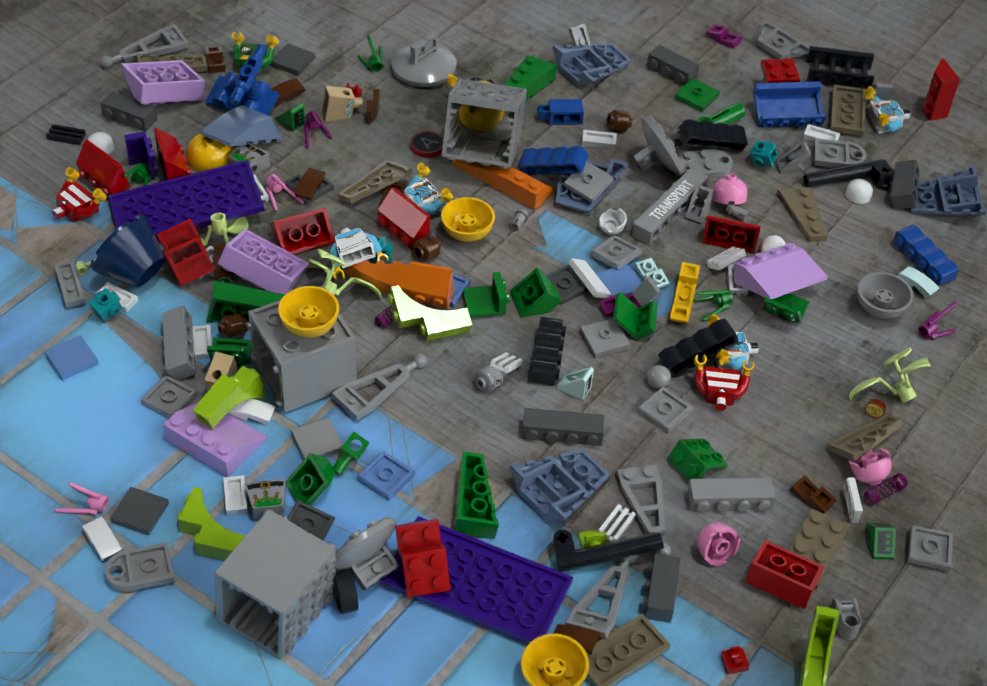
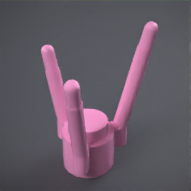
[265,174,304,211]
[54,482,109,515]

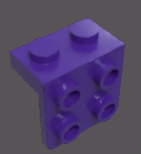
[124,131,158,179]

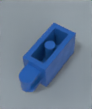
[537,99,584,125]

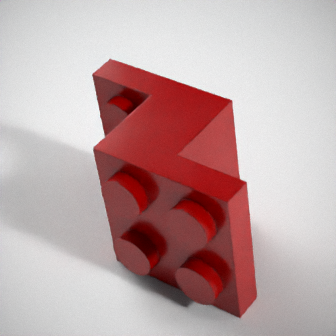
[760,58,801,83]
[157,218,215,286]
[395,519,451,597]

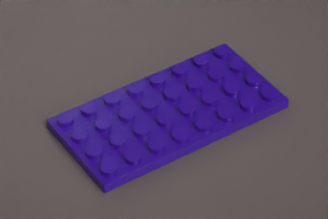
[109,160,265,239]
[380,516,574,644]

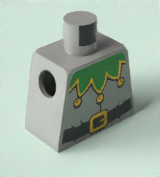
[229,142,270,175]
[245,478,286,521]

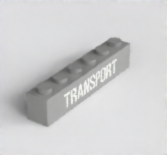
[632,168,709,246]

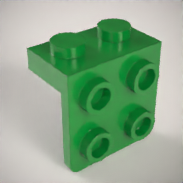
[463,272,510,318]
[613,292,658,341]
[207,337,252,366]
[667,438,727,482]

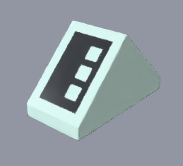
[556,367,594,400]

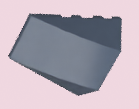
[553,43,632,88]
[201,105,281,146]
[556,145,628,214]
[911,165,986,216]
[510,449,610,522]

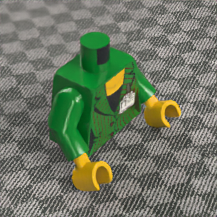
[232,32,279,74]

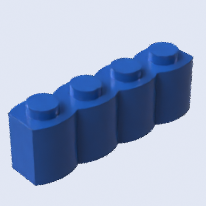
[517,146,588,175]
[894,225,959,286]

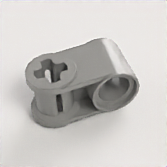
[832,598,862,640]

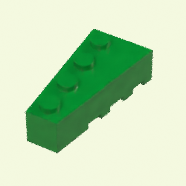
[504,55,557,102]
[206,281,285,323]
[453,451,499,539]

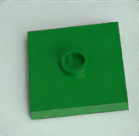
[674,78,720,112]

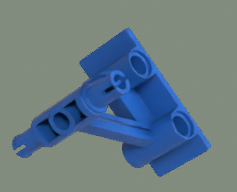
[206,44,280,116]

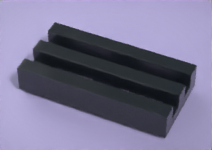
[46,124,86,145]

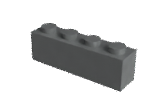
[522,408,604,446]

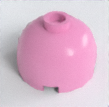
[712,174,747,204]
[849,448,892,485]
[697,522,740,566]

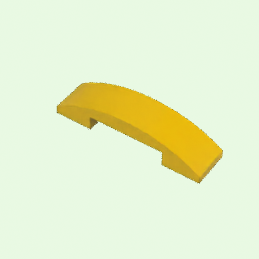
[669,262,700,324]

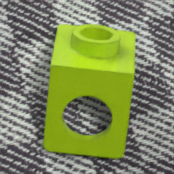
[579,530,606,548]

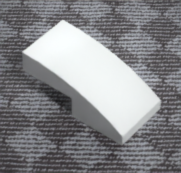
[228,398,275,426]
[82,517,122,561]

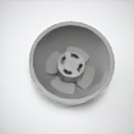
[857,272,914,319]

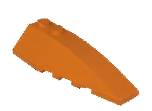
[452,159,556,210]
[346,260,454,309]

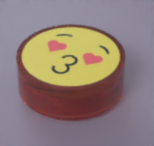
[865,399,886,418]

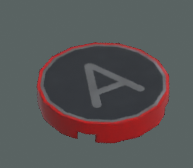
[410,131,444,157]

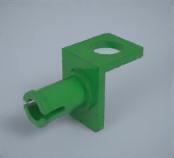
[332,432,369,475]

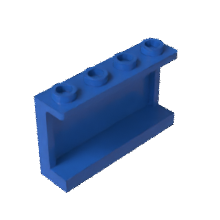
[753,81,826,128]

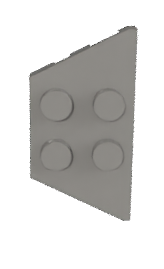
[757,21,809,59]

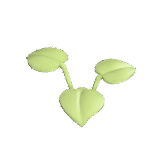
[200,213,249,246]
[308,249,382,299]
[849,347,931,403]

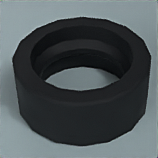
[333,570,359,614]

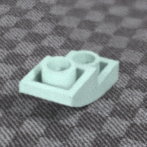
[634,258,670,288]
[898,266,939,299]

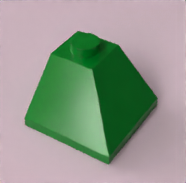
[510,267,562,318]
[285,453,335,506]

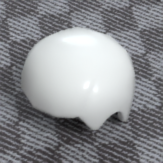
[87,132,114,154]
[845,179,873,204]
[599,208,627,235]
[758,235,786,253]

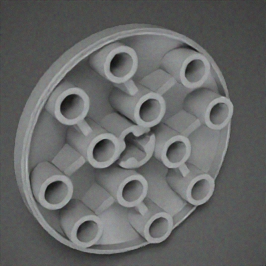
[391,32,457,87]
[634,115,687,176]
[334,516,400,591]

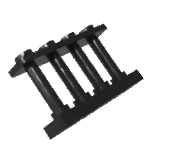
[807,46,874,89]

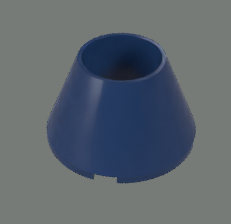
[90,214,165,288]

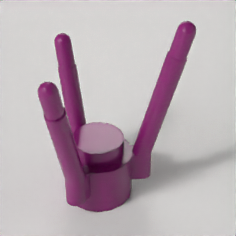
[304,111,332,149]
[918,301,958,340]

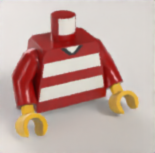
[52,167,107,222]
[694,355,754,411]

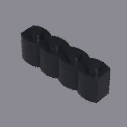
[679,119,748,152]
[531,317,566,385]
[658,318,739,378]

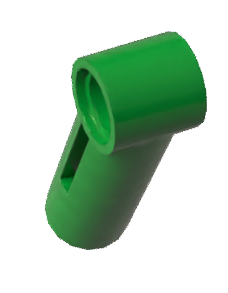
[697,102,745,125]

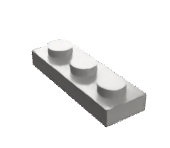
[54,260,85,308]

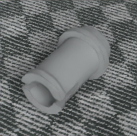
[726,202,749,221]
[509,209,528,231]

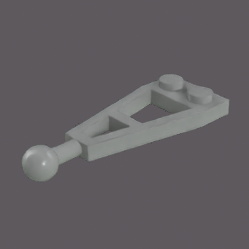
[100,24,189,69]
[332,353,427,421]
[616,465,671,555]
[565,555,638,639]

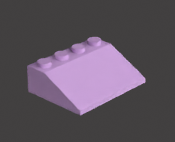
[121,60,205,105]
[218,229,309,294]
[734,243,828,299]
[163,402,267,477]

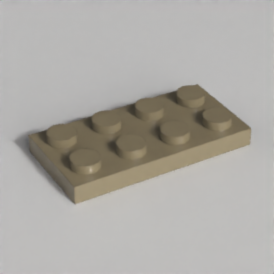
[830,85,866,136]
[788,509,850,590]
[586,614,671,686]

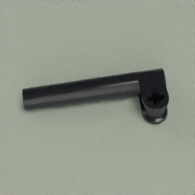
[803,159,894,189]
[553,530,664,572]

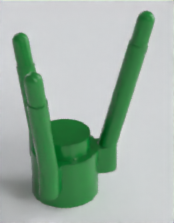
[357,34,385,72]
[124,163,151,186]
[693,289,733,322]

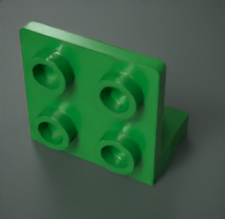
[764,293,810,323]

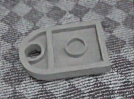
[814,138,866,168]
[678,149,733,178]
[105,542,175,592]

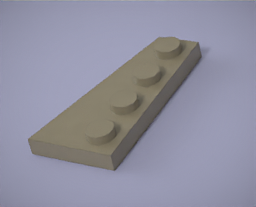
[827,414,903,462]

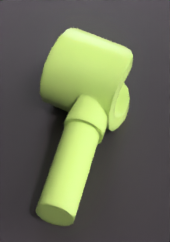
[76,259,96,276]

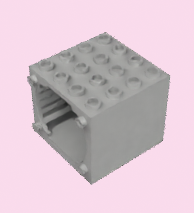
[442,79,527,169]
[246,286,357,412]
[215,510,337,659]

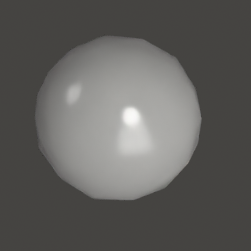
[647,365,671,390]

